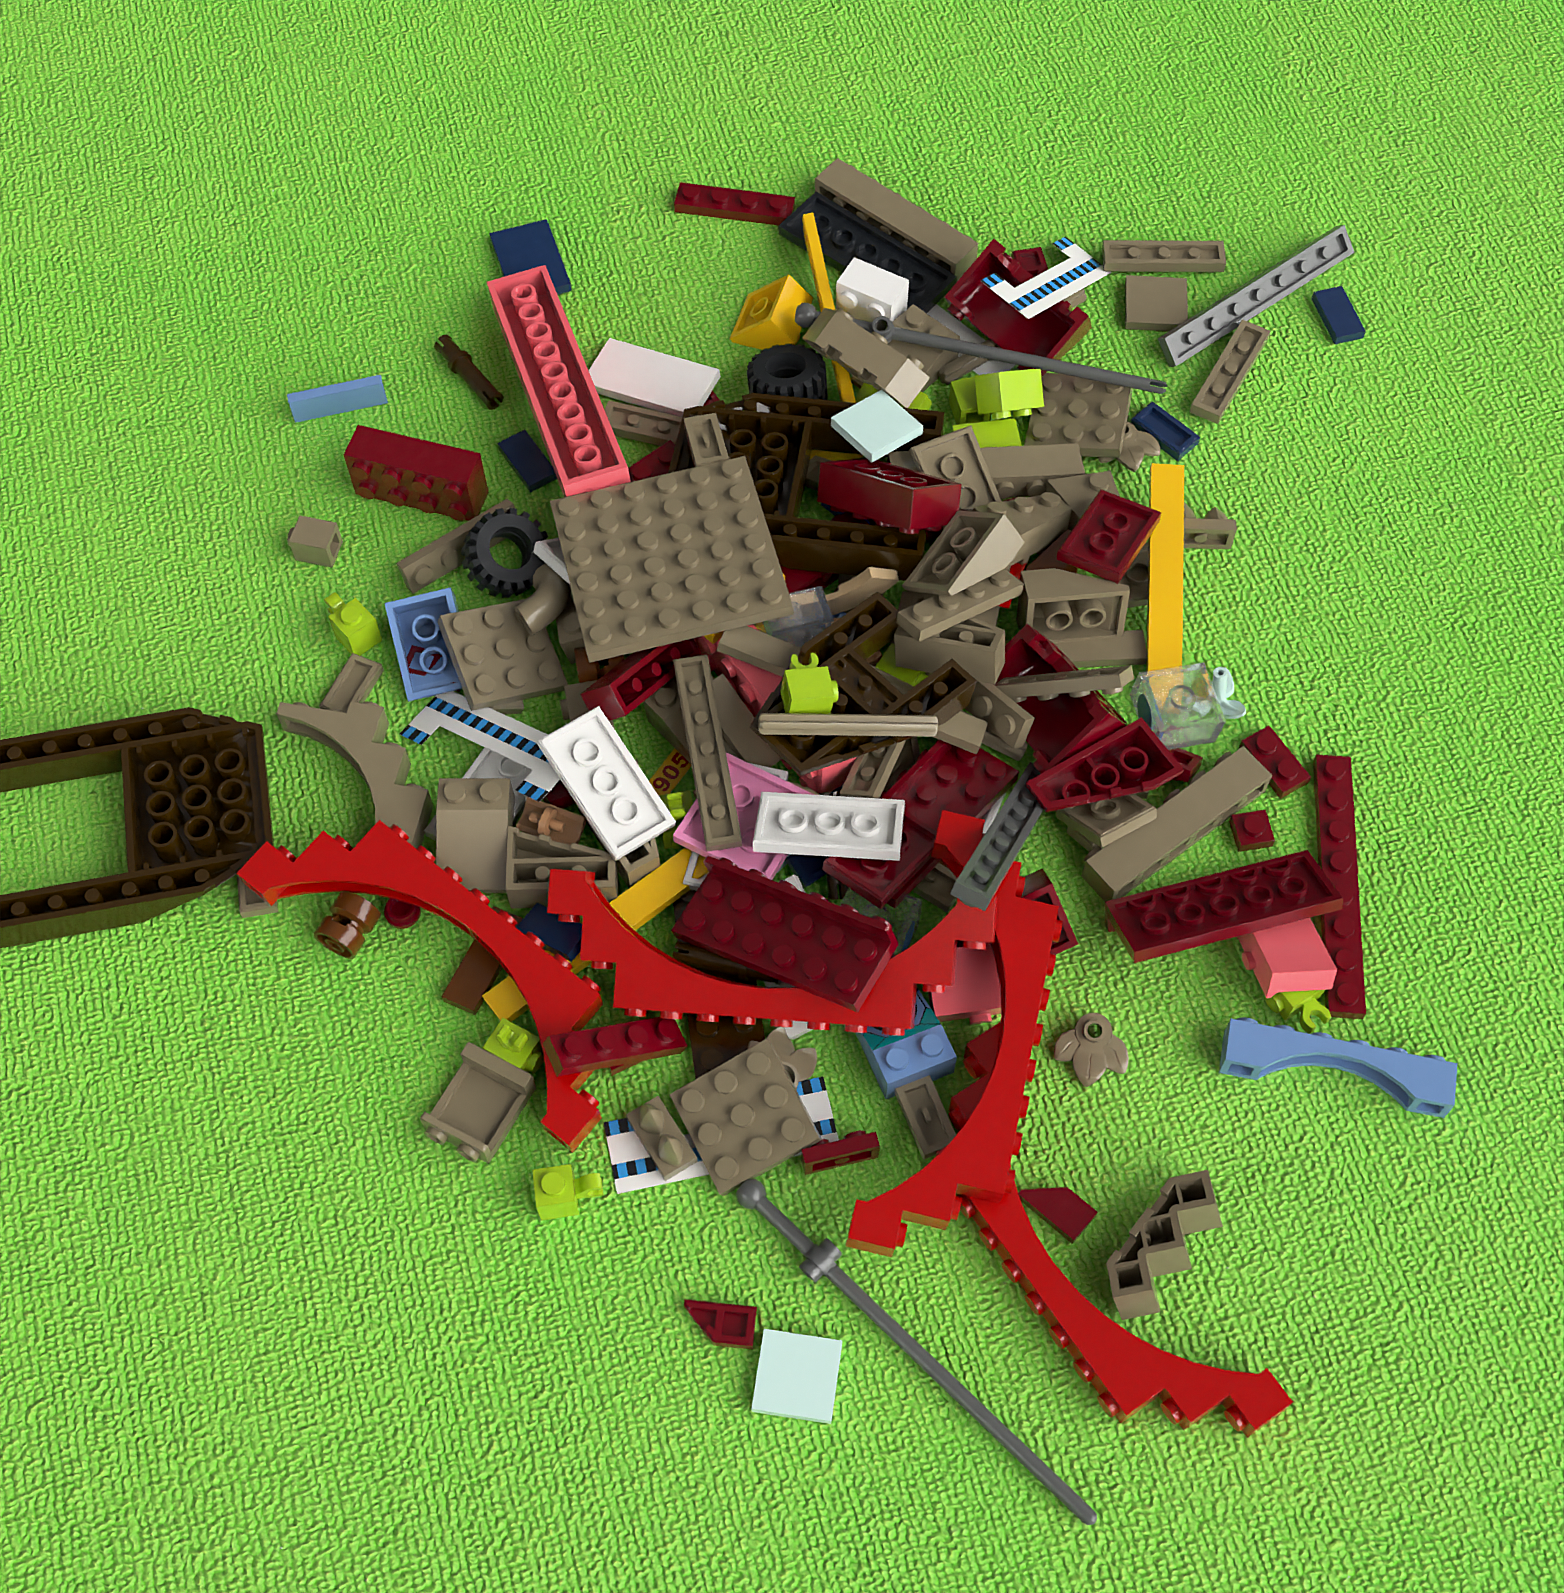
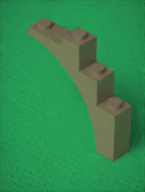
[276,701,433,848]

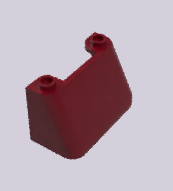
[945,239,1092,377]
[993,623,1129,774]

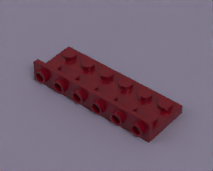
[880,739,1019,909]
[1105,850,1343,963]
[671,856,899,1012]

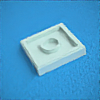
[831,390,923,463]
[751,1329,842,1424]

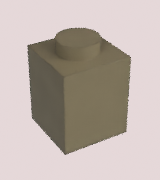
[287,516,343,568]

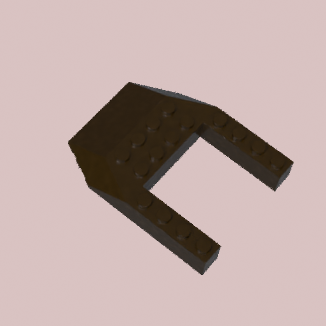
[668,393,944,581]
[0,707,274,948]

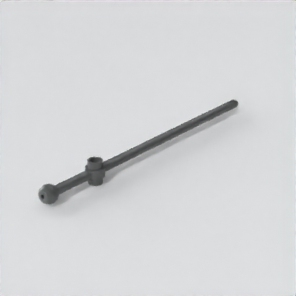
[795,303,1168,394]
[736,1179,1097,1525]

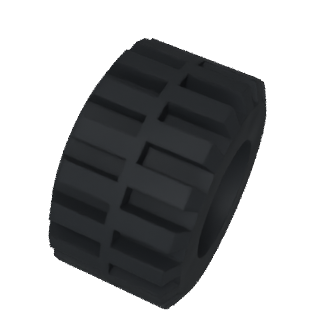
[747,344,828,400]
[461,508,548,598]

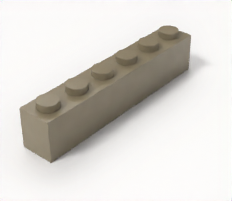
[815,158,978,281]
[887,443,1085,499]
[1082,746,1272,901]

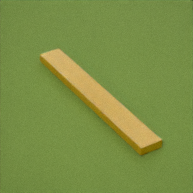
[802,213,856,403]
[1146,463,1184,714]
[482,848,709,1022]

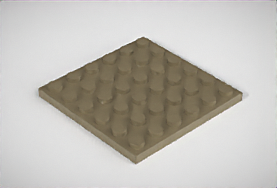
[550,456,794,663]

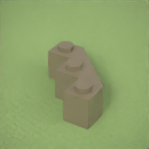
[802,308,930,408]
[1106,1170,1223,1320]

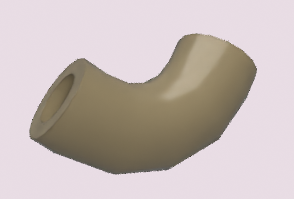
[514,564,571,636]

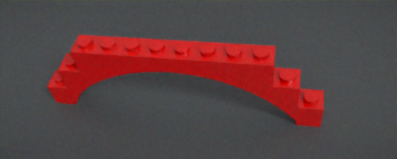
[845,810,1063,1257]
[236,820,603,1153]
[547,869,997,1036]
[935,1022,1293,1438]

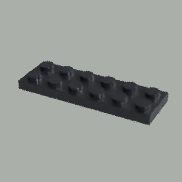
[778,191,957,313]

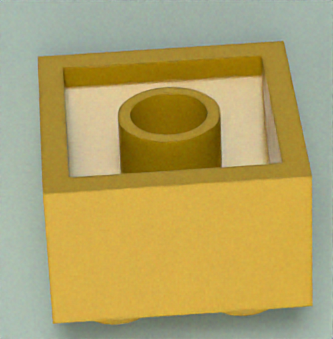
[730,274,813,350]

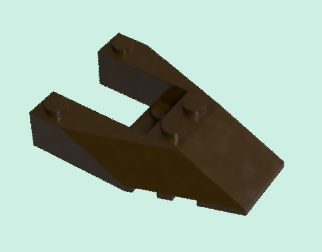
[750,592,977,776]

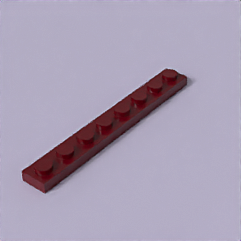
[1313,754,1366,1019]

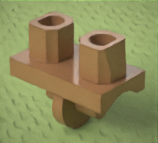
[516,796,587,845]

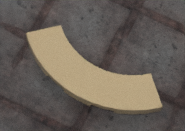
[763,567,899,624]

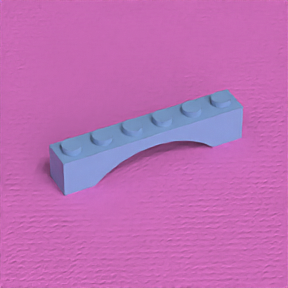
[1219,1017,1458,1118]

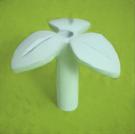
[1186,667,1246,719]

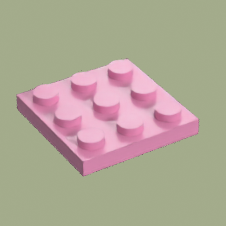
[673,753,815,880]

